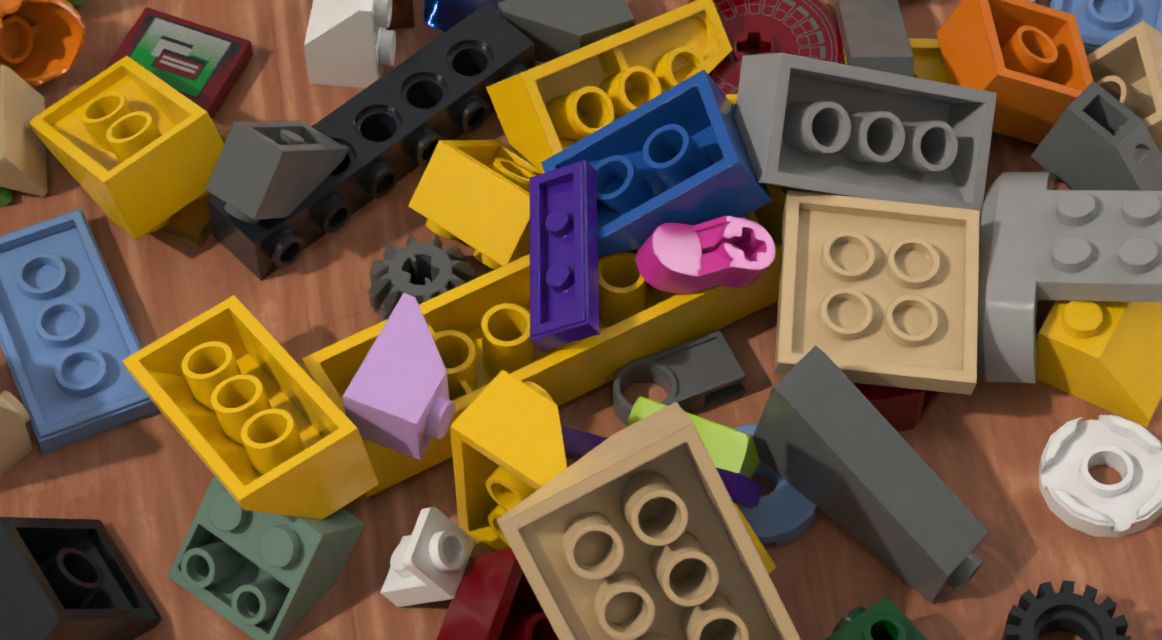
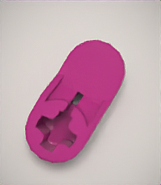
[636,216,776,295]

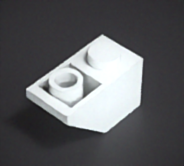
[304,0,396,88]

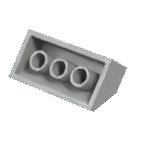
[735,53,997,217]

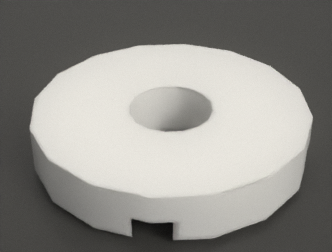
[1038,415,1162,538]

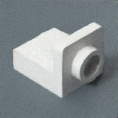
[380,507,476,607]

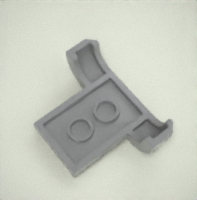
[977,172,1162,383]

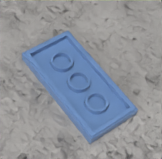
[0,208,160,454]

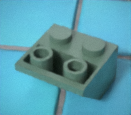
[167,476,365,640]

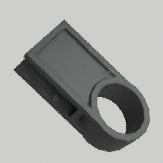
[613,329,746,425]

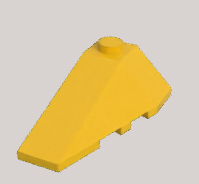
[486,0,732,173]

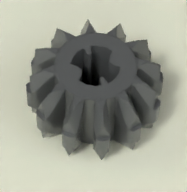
[368,234,475,322]

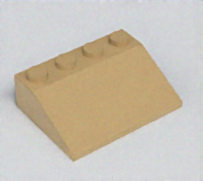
[497,402,801,640]

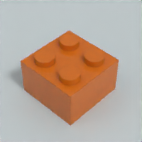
[936,0,1093,144]

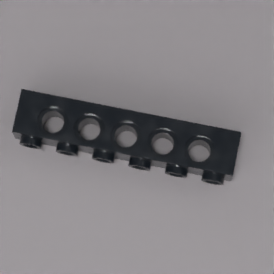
[207,4,535,281]

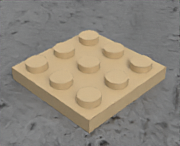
[774,190,980,395]

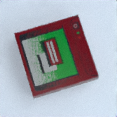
[104,7,253,120]

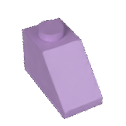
[343,293,455,460]

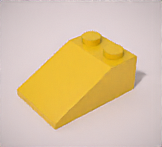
[28,56,224,240]

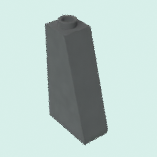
[753,345,989,603]

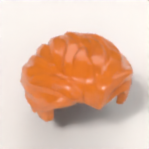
[0,0,86,88]

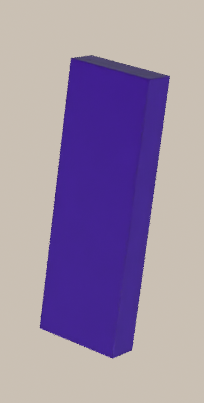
[529,160,600,351]

